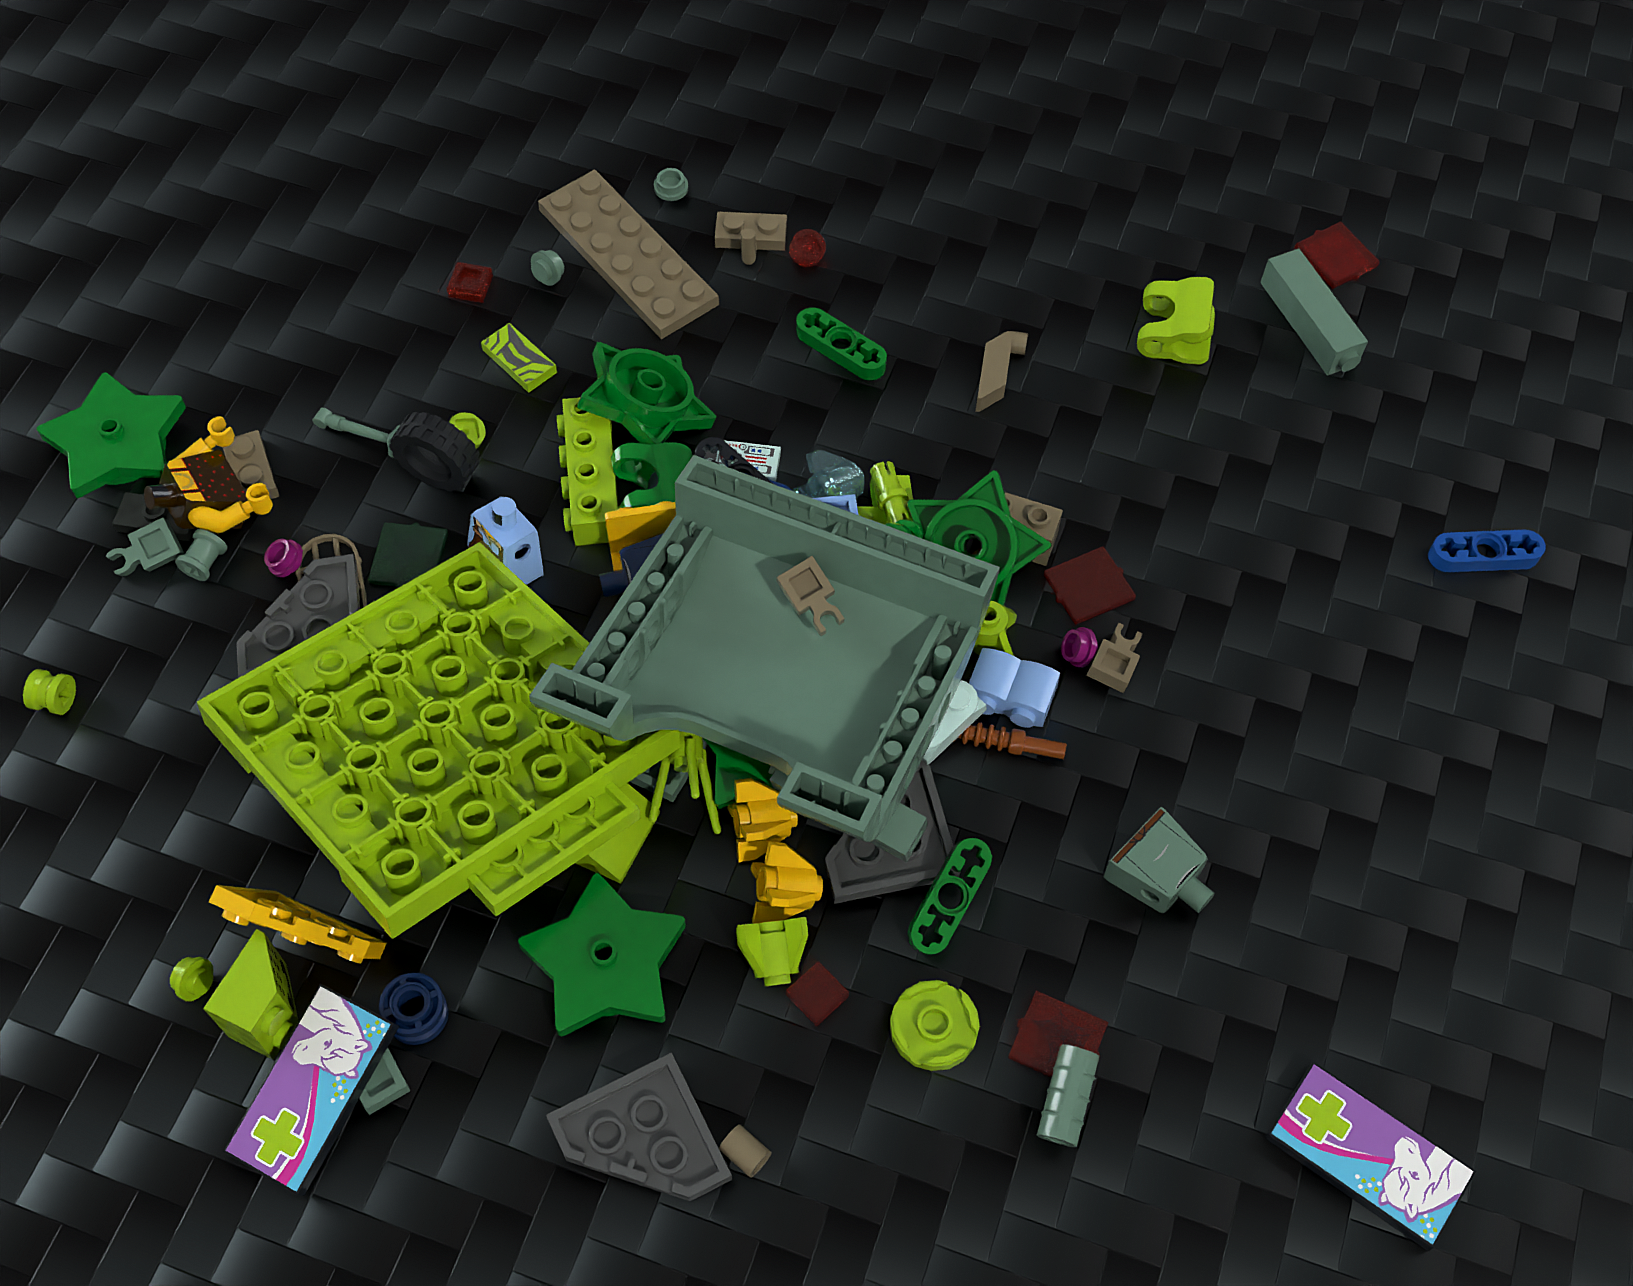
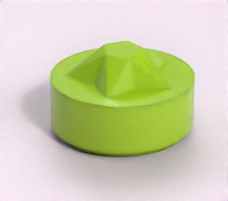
[449,412,486,449]

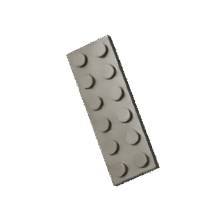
[538,169,719,339]

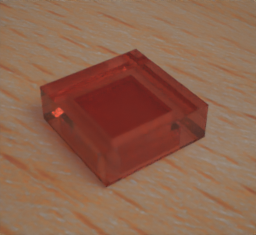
[447,262,493,303]
[786,961,849,1026]

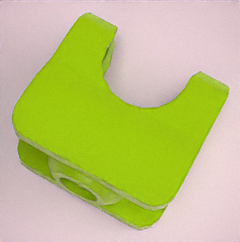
[1137,277,1215,364]

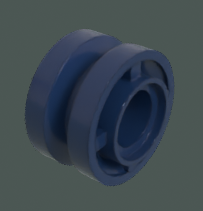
[379,973,449,1045]

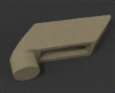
[975,331,1028,412]

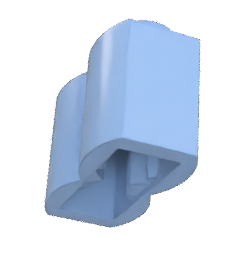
[969,648,1060,728]

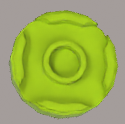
[890,980,980,1071]

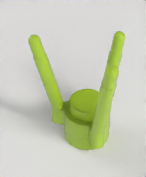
[649,731,721,834]

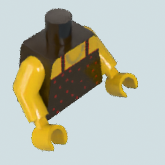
[144,416,273,533]

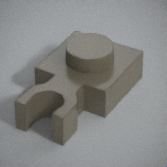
[777,556,845,636]
[1086,623,1142,693]

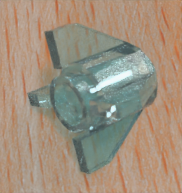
[793,450,865,499]

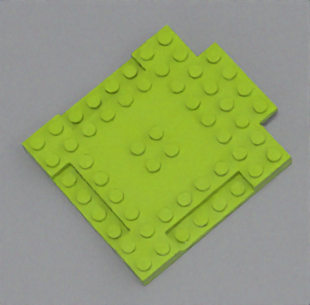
[197,542,681,939]

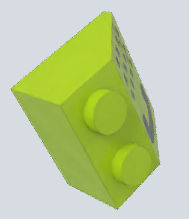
[203,929,299,1060]

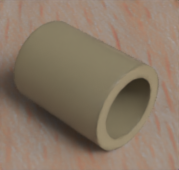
[719,1124,772,1178]

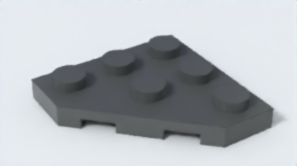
[237,554,361,678]
[824,760,961,904]
[546,1052,732,1201]

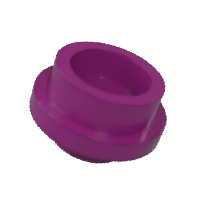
[264,539,303,577]
[1061,627,1098,668]

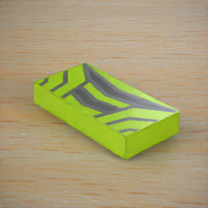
[481,323,557,393]

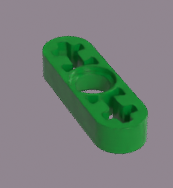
[796,307,887,380]
[907,838,992,954]

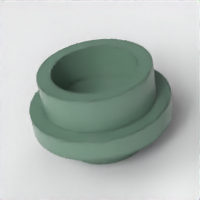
[654,168,688,201]
[531,250,564,286]

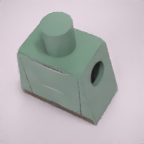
[1103,807,1215,913]

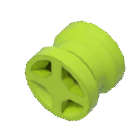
[23,669,76,715]

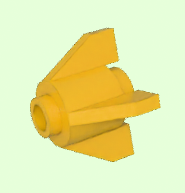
[727,778,798,862]
[750,842,823,923]

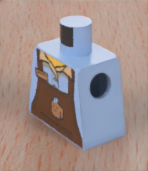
[467,497,543,585]

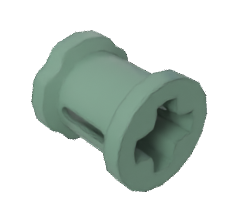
[175,529,227,581]

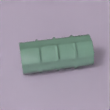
[1037,1044,1099,1147]

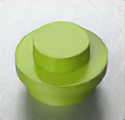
[170,957,213,1001]

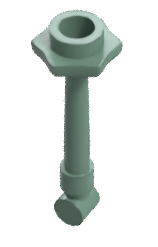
[312,408,400,458]

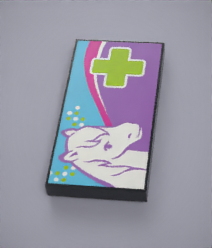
[223,984,399,1196]
[1265,1062,1476,1251]

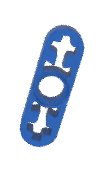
[1428,530,1546,572]

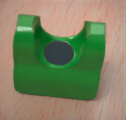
[611,442,693,508]

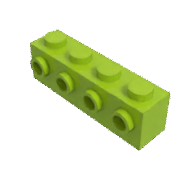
[557,397,619,546]

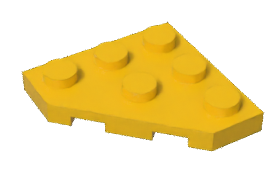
[209,885,387,964]

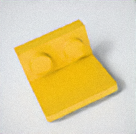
[605,501,676,571]

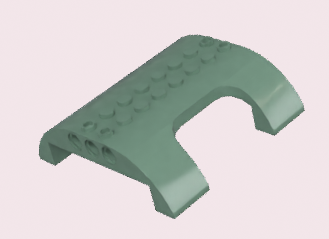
[529,455,1000,842]

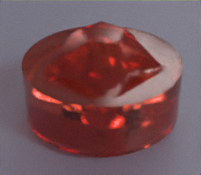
[789,229,826,267]

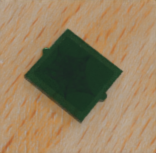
[368,522,448,588]

